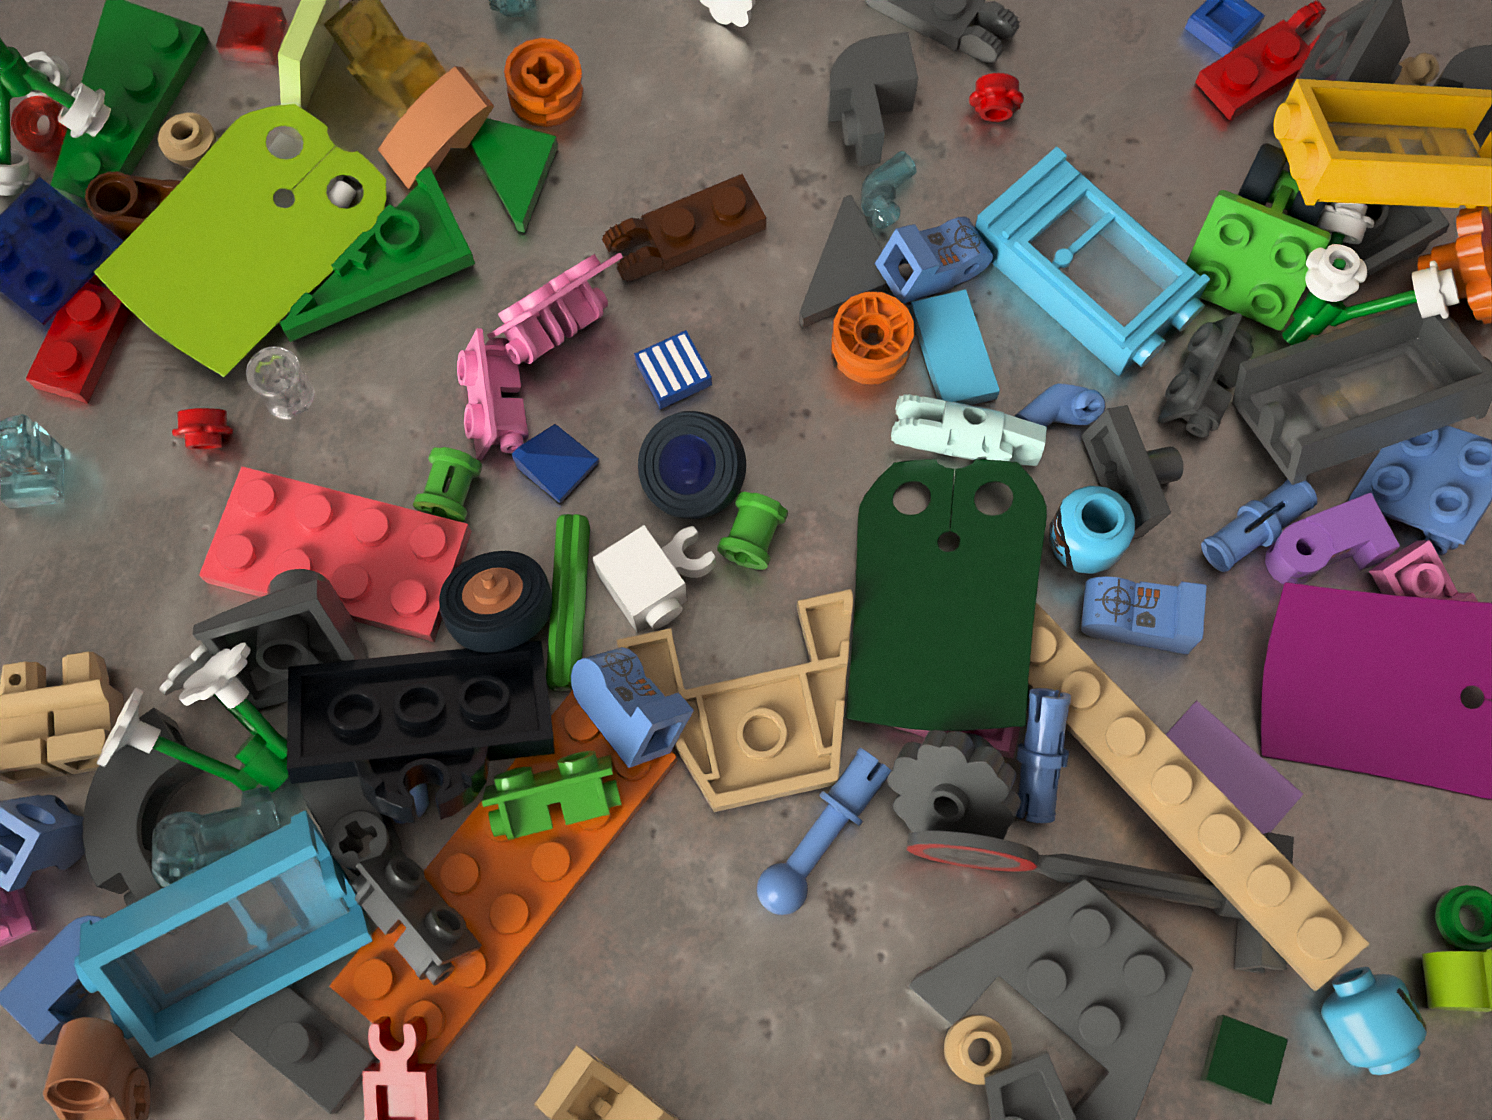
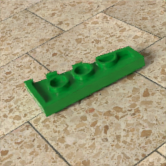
[50,0,210,209]

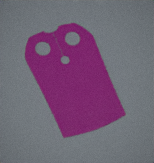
[1261,582,1492,799]

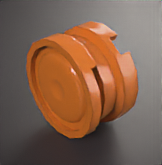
[504,38,584,127]

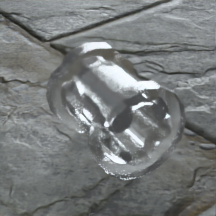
[246,346,315,419]

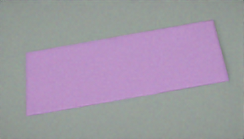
[1166,700,1303,834]

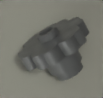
[887,730,1021,839]

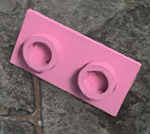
[457,328,529,460]

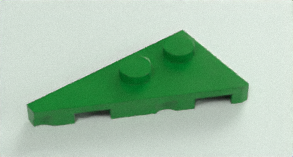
[280,167,475,342]

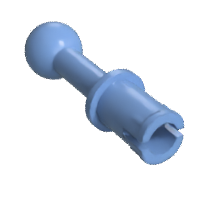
[757,748,891,915]

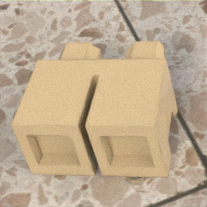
[0,651,124,784]

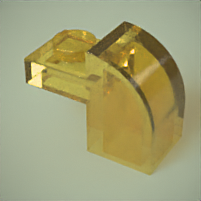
[323,0,446,118]

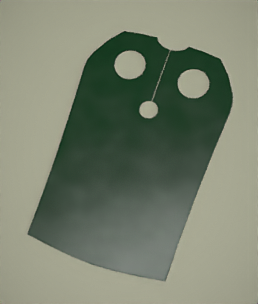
[846,459,1047,731]

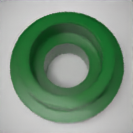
[1435,885,1492,951]

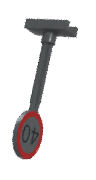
[907,831,1294,973]

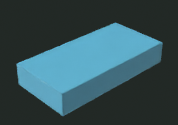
[909,289,1000,405]

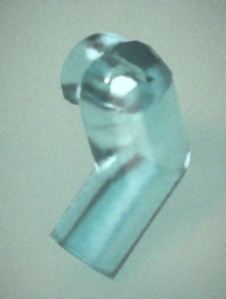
[861,151,917,229]

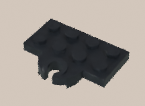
[287,640,555,823]

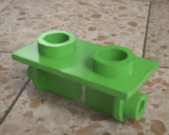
[482,751,622,840]

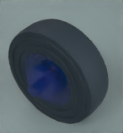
[638,411,746,519]

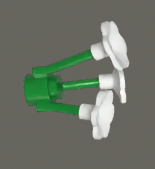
[96,642,289,795]

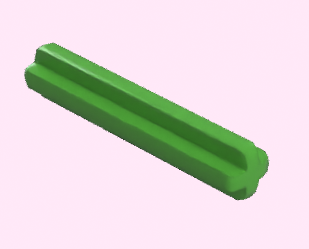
[546,514,590,691]

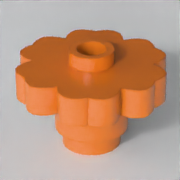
[1418,206,1492,324]

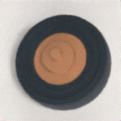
[439,551,552,652]

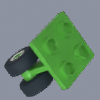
[1186,143,1331,330]

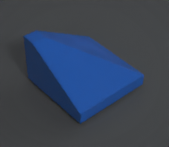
[512,424,599,504]

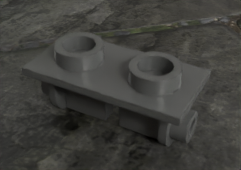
[1158,313,1254,437]
[352,849,482,986]

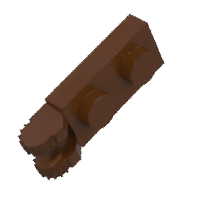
[602,174,767,281]

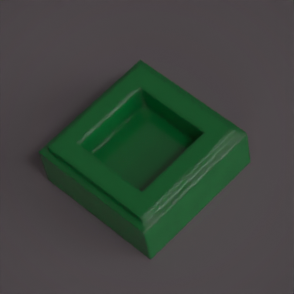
[1200,1015,1288,1105]

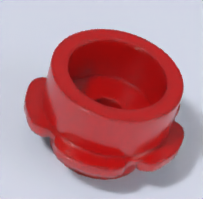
[969,73,1024,122]
[172,408,234,450]

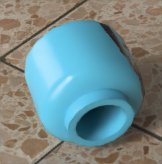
[1049,485,1135,574]
[1321,967,1427,1075]

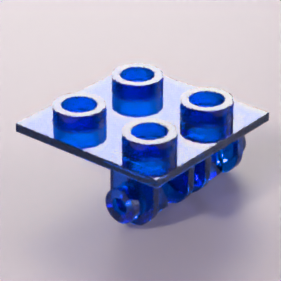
[0,177,124,326]

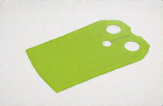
[94,104,386,377]

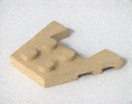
[616,589,853,812]

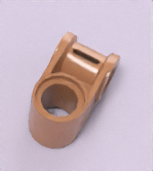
[43,1017,150,1120]

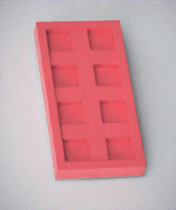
[199,466,472,642]

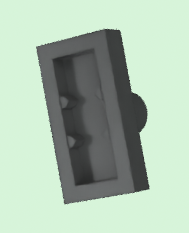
[1081,405,1184,539]
[230,985,379,1114]

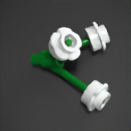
[0,38,111,196]
[1282,202,1460,345]

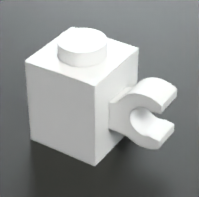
[593,525,716,633]

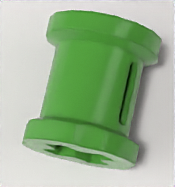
[413,447,483,522]
[717,492,788,570]

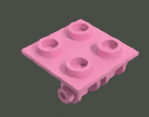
[487,252,623,365]

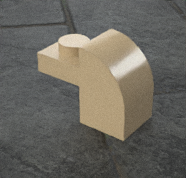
[534,1045,680,1120]

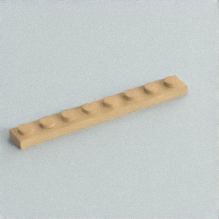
[1028,603,1369,992]

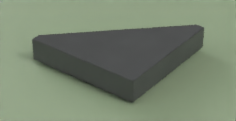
[799,195,891,328]

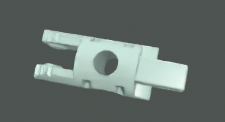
[891,394,1047,466]

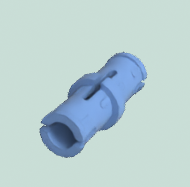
[1201,479,1318,572]
[1016,688,1071,823]

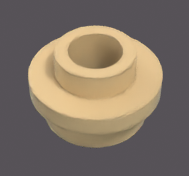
[158,113,216,168]
[944,1014,1012,1085]

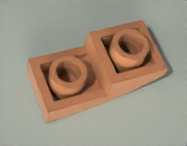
[378,66,494,189]

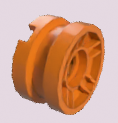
[831,292,914,384]

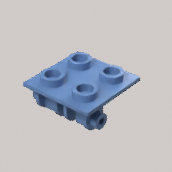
[1348,425,1492,555]

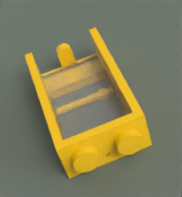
[1273,79,1492,213]

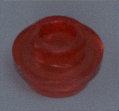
[11,96,68,153]

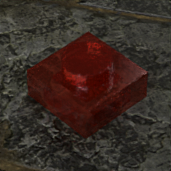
[216,1,287,66]

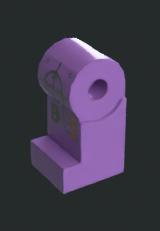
[1265,493,1400,585]

